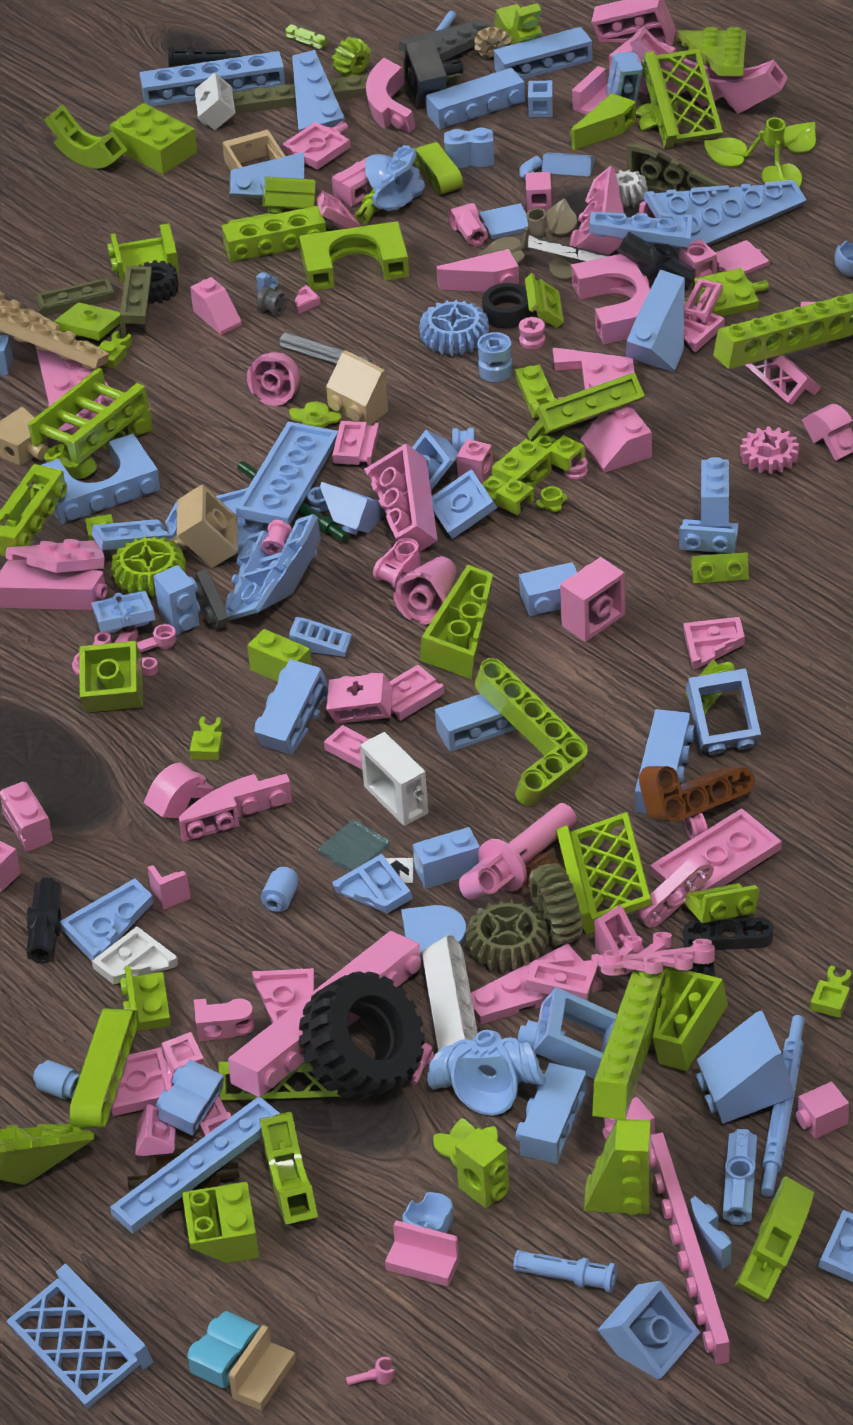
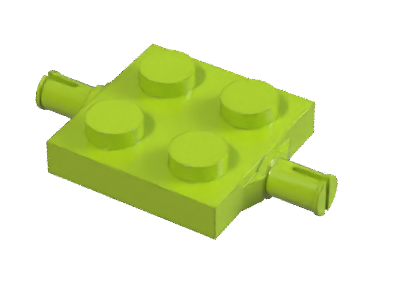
[684,268,769,317]

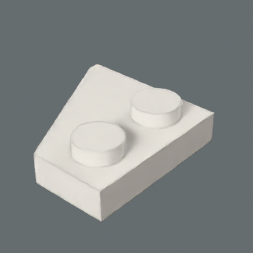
[92,927,178,985]

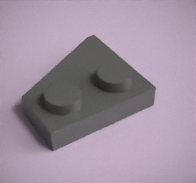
[195,569,229,631]

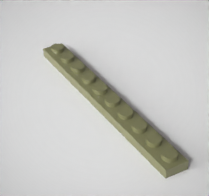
[232,68,461,114]

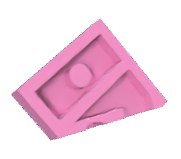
[317,191,361,229]
[684,301,725,352]

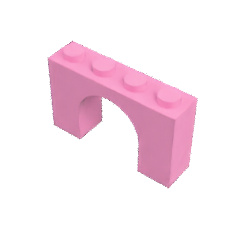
[571,254,650,345]

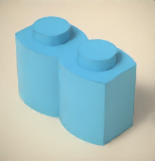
[187,1311,260,1389]

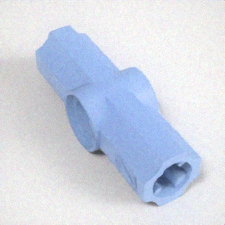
[723,1129,757,1225]

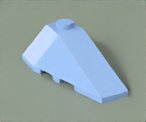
[625,270,685,373]

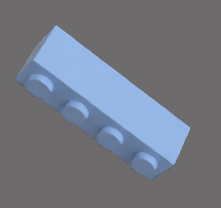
[494,27,593,80]
[426,68,525,130]
[635,709,695,814]

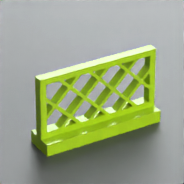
[641,49,723,149]
[527,372,645,441]
[556,812,653,935]

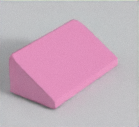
[135,1104,176,1156]

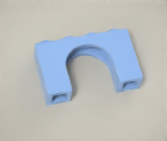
[41,434,160,524]

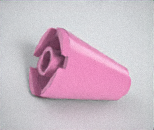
[394,556,457,625]

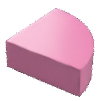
[295,285,321,314]

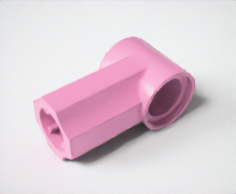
[448,203,488,247]

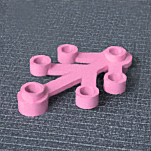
[72,624,177,676]
[598,932,715,975]

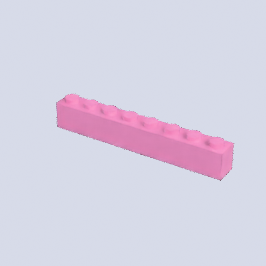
[228,931,421,1097]

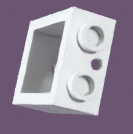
[360,732,429,826]

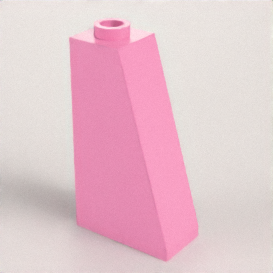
[0,558,108,610]

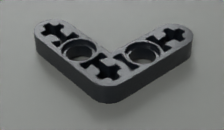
[683,917,773,977]

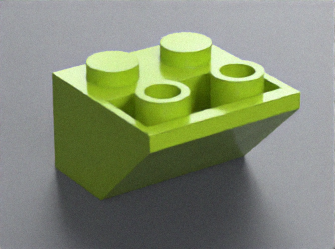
[182,1182,259,1263]

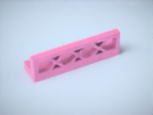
[746,354,821,405]

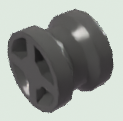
[257,286,287,316]

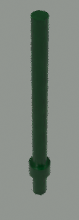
[237,461,350,543]

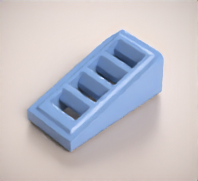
[289,617,352,657]

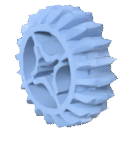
[419,299,489,356]

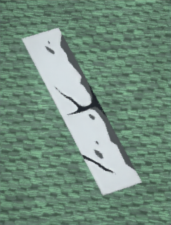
[528,236,610,261]

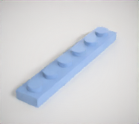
[110,1097,280,1234]

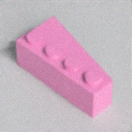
[364,444,438,552]

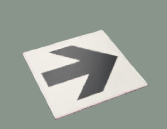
[385,858,414,883]

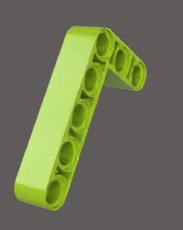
[475,658,588,806]

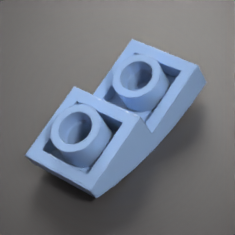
[690,1196,732,1270]

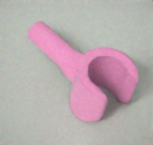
[410,1043,434,1085]
[346,1357,395,1386]

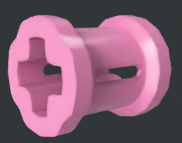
[261,520,292,556]

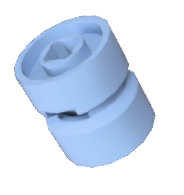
[477,332,512,382]

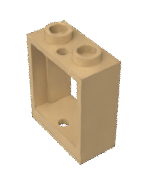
[222,129,285,171]

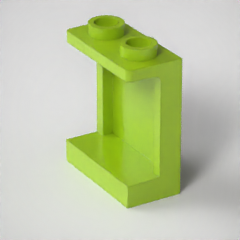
[107,223,179,282]

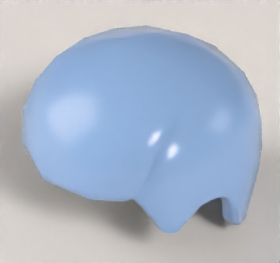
[834,241,853,277]
[402,1192,454,1233]

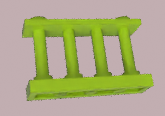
[27,368,149,464]

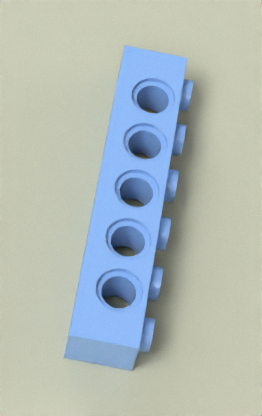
[139,51,285,107]

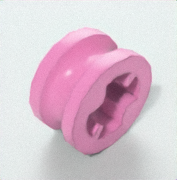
[563,456,588,480]
[683,812,708,839]

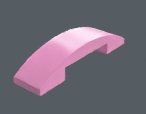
[162,1032,232,1138]

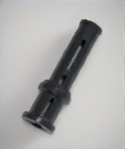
[168,46,240,67]

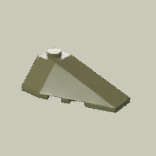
[627,143,721,193]

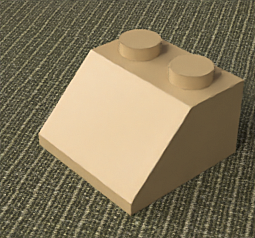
[326,350,388,425]

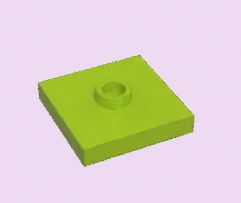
[54,302,120,341]

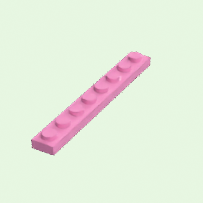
[651,1132,730,1365]

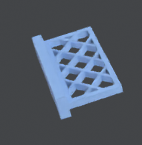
[6,1264,154,1409]

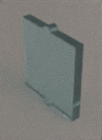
[318,820,390,872]

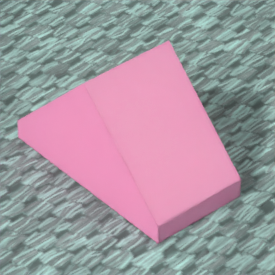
[594,905,644,975]

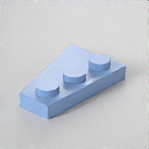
[230,152,304,199]

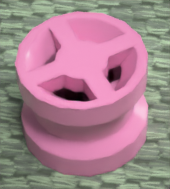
[519,317,545,349]

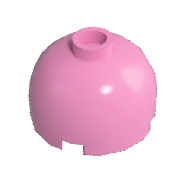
[247,352,301,406]

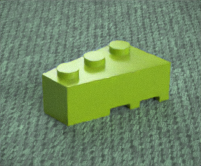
[653,966,728,1071]
[583,1119,652,1215]

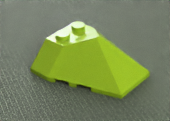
[0,1124,94,1185]

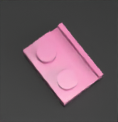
[332,421,379,465]
[389,665,445,721]

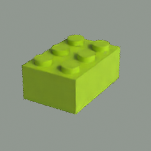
[109,103,197,175]

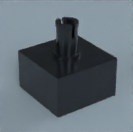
[403,38,463,110]

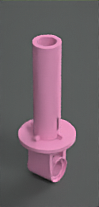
[459,803,577,900]

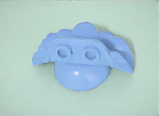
[365,145,425,211]
[427,1030,546,1116]

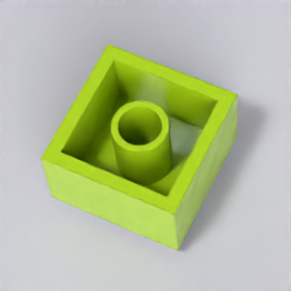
[79,641,143,713]

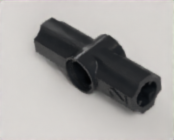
[617,232,695,289]
[26,878,62,963]

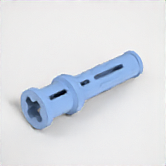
[513,1250,617,1294]

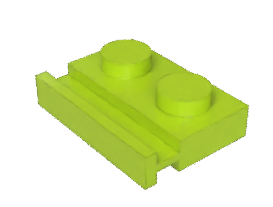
[525,273,564,328]

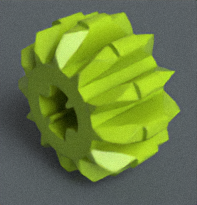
[332,37,372,77]

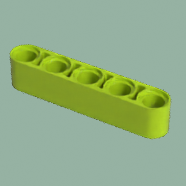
[70,1008,137,1128]

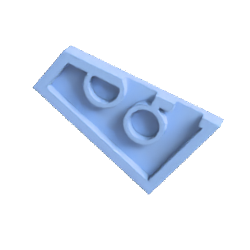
[59,878,153,961]

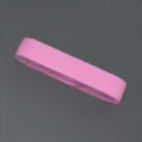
[637,855,714,927]

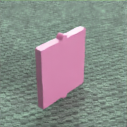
[715,240,770,275]

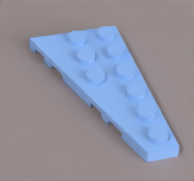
[643,180,807,255]

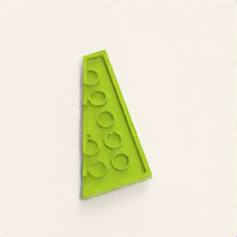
[676,27,746,76]

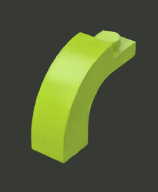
[494,3,542,45]
[44,105,127,169]
[259,1111,318,1224]

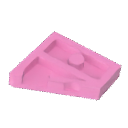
[683,617,745,669]
[526,954,601,1000]

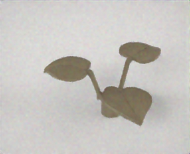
[478,198,585,280]

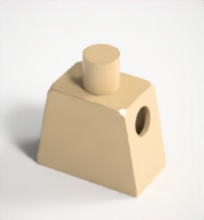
[0,407,49,465]

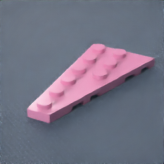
[35,345,115,442]

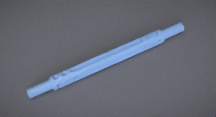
[761,1015,805,1197]

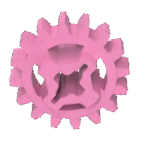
[740,426,799,474]

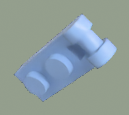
[91,519,171,550]

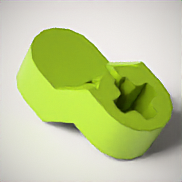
[44,444,97,479]

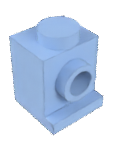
[528,80,553,118]

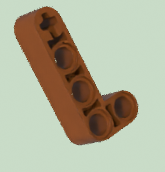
[639,766,755,822]

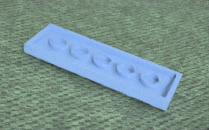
[236,422,338,525]

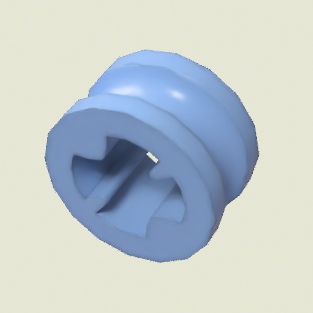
[307,486,329,513]

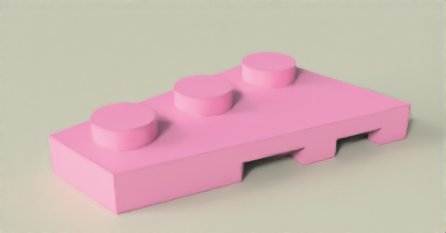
[252,968,315,1023]

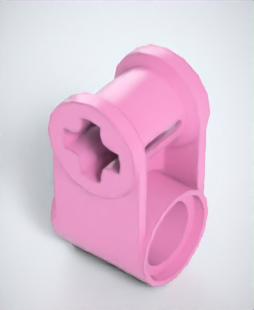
[373,538,421,589]

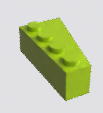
[419,564,493,680]

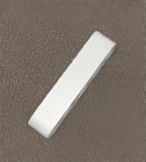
[422,934,478,1051]

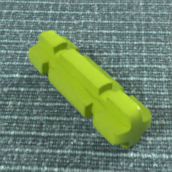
[285,24,327,49]

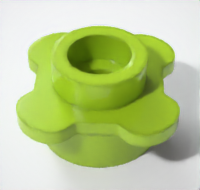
[536,486,568,512]

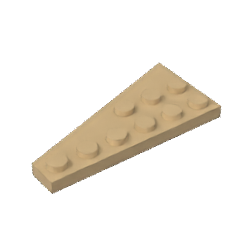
[0,291,109,369]

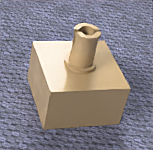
[168,484,238,568]

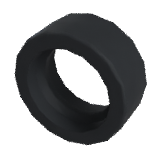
[482,283,532,328]

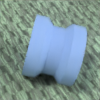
[452,428,475,453]

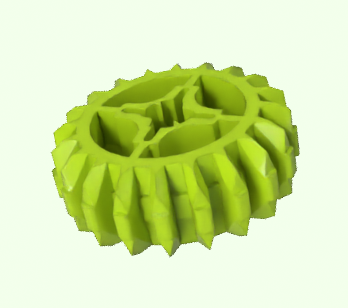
[111,535,186,599]

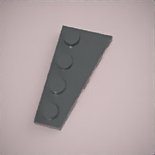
[399,20,493,61]

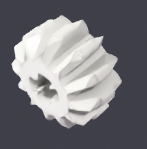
[616,169,648,209]

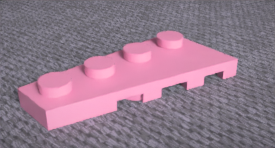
[471,944,603,1024]

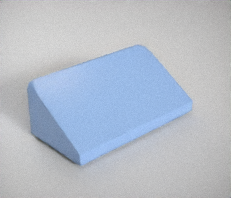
[542,152,595,177]

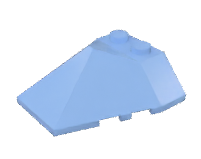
[225,514,321,621]

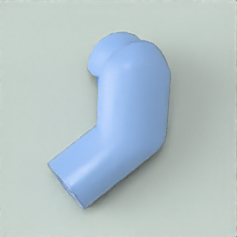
[519,156,543,182]

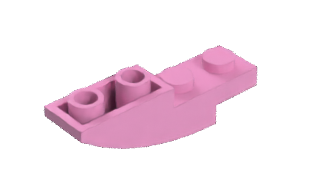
[178,773,292,842]

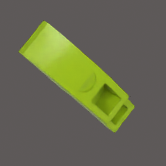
[735,1176,814,1302]

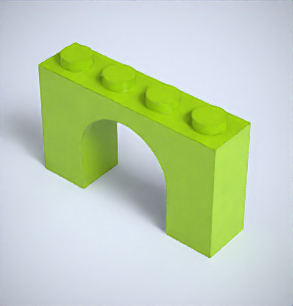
[299,221,409,291]

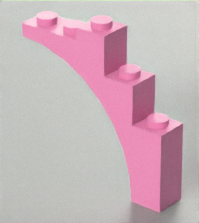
[629,27,788,114]

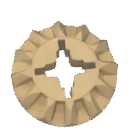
[474,27,512,59]

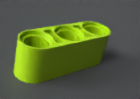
[414,142,463,195]

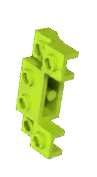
[482,433,585,515]

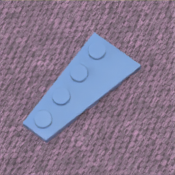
[292,50,344,132]
[588,212,693,248]

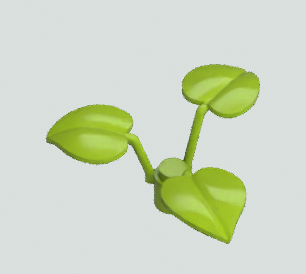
[704,117,816,188]

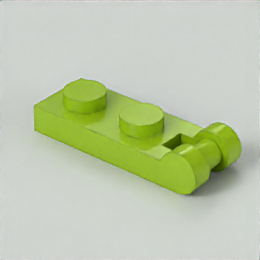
[515,364,557,419]

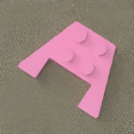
[553,348,635,399]

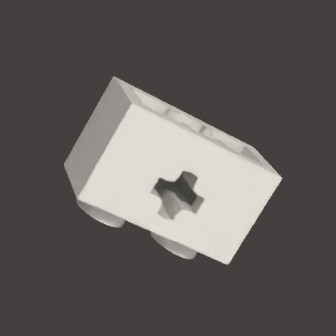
[195,73,235,130]

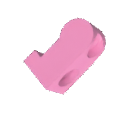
[194,998,255,1042]

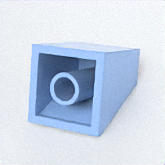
[695,1010,795,1124]

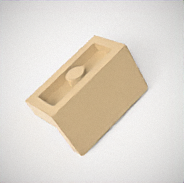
[229,1325,296,1411]

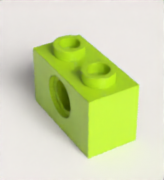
[455,1127,509,1209]

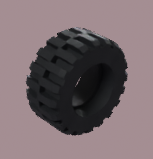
[299,971,425,1100]

